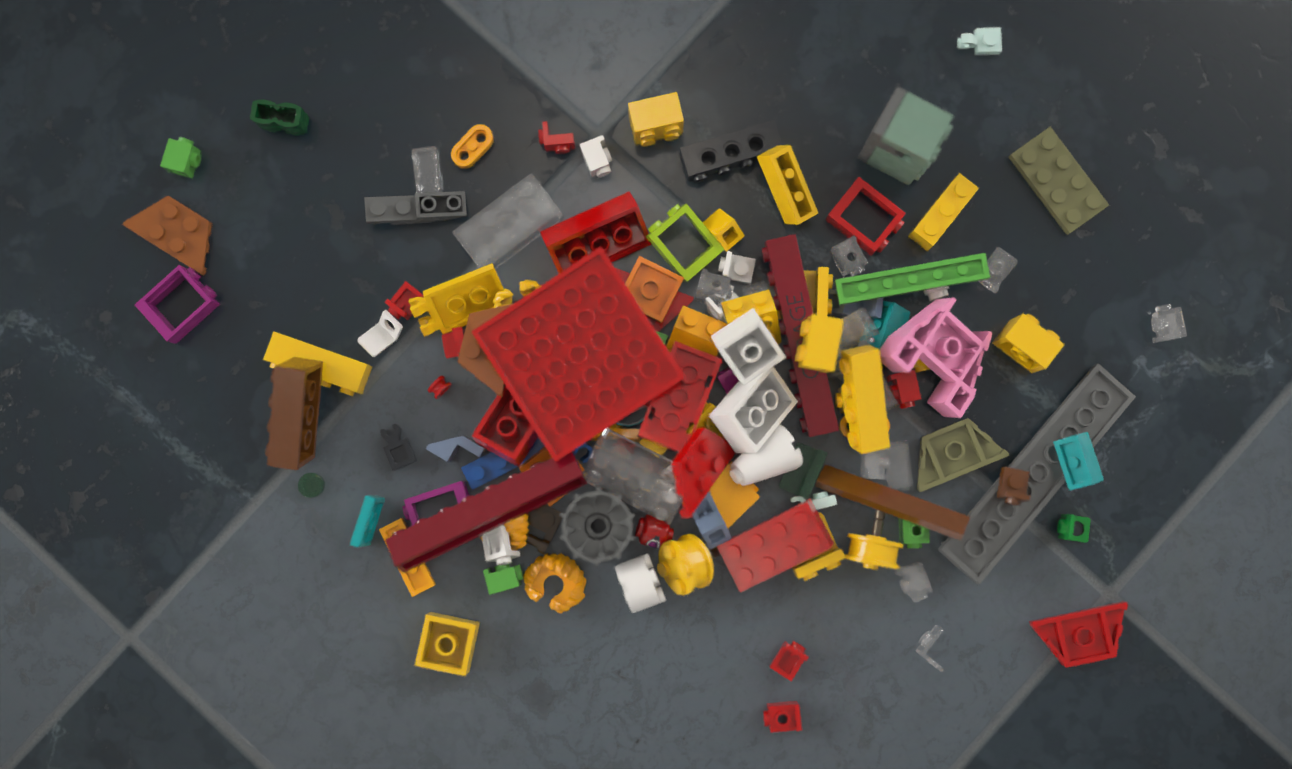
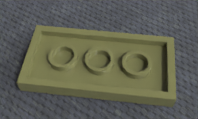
[1009,127,1109,235]

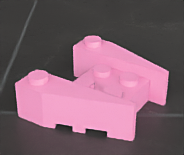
[880,298,993,418]

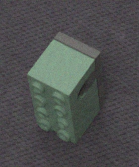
[857,86,953,185]

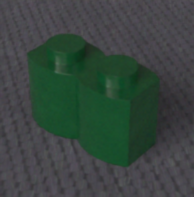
[250,99,309,135]

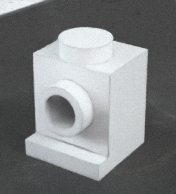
[580,135,612,177]

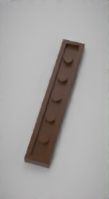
[815,464,970,541]

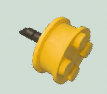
[657,534,721,595]

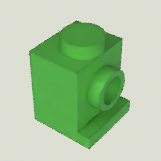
[483,564,524,595]

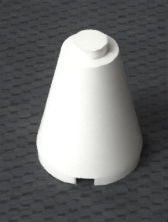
[729,424,803,486]

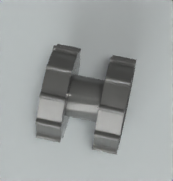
[560,487,636,566]

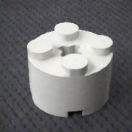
[615,553,666,613]

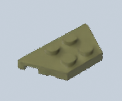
[917,418,1010,492]

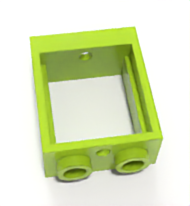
[645,203,725,282]

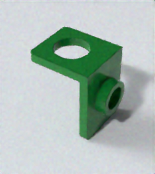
[1057,514,1091,543]

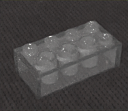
[452,173,564,269]
[583,428,683,525]

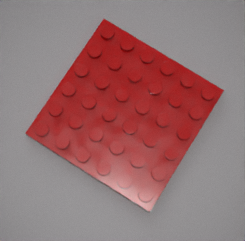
[471,247,686,462]

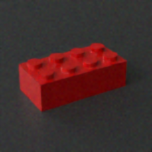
[472,385,538,467]
[717,498,834,592]

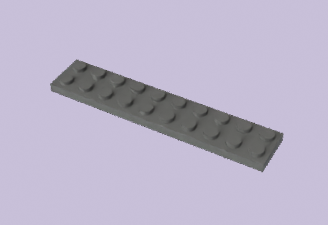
[938,364,1136,585]

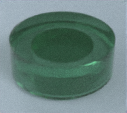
[298,473,325,498]

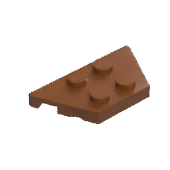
[122,196,212,276]
[457,303,514,397]

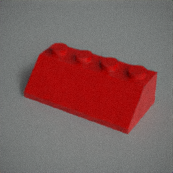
[540,191,651,274]

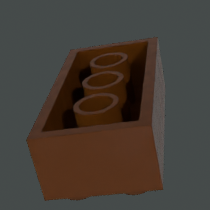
[265,357,323,471]

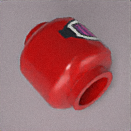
[635,513,674,549]

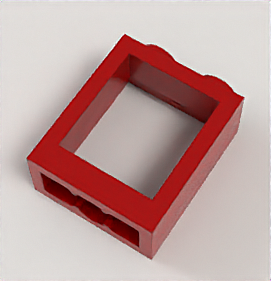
[825,177,906,256]

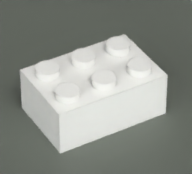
[709,366,798,453]

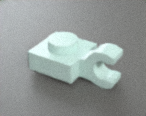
[957,28,1002,55]
[790,491,837,510]

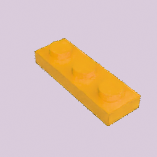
[379,518,436,597]

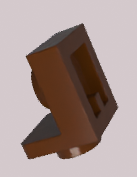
[997,467,1031,506]

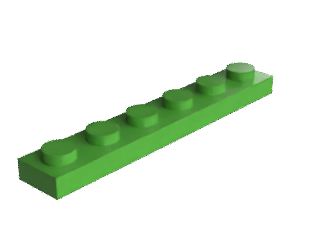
[835,253,990,306]

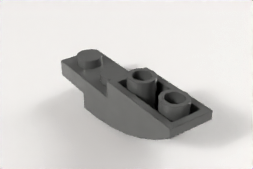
[364,191,467,225]

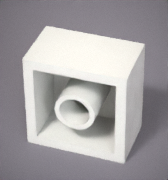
[711,308,786,386]

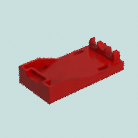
[638,341,722,452]

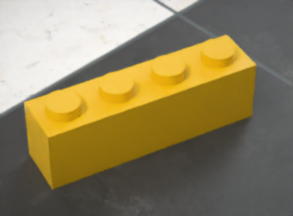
[263,332,372,396]
[839,345,890,454]

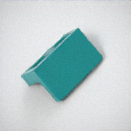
[861,301,910,349]
[1053,432,1104,491]

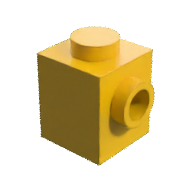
[702,208,745,252]

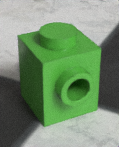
[160,137,201,178]
[898,518,930,548]

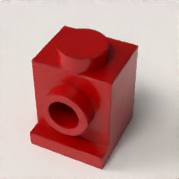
[886,370,921,409]
[763,701,802,733]

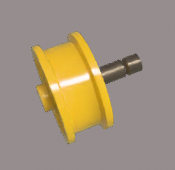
[844,510,904,570]

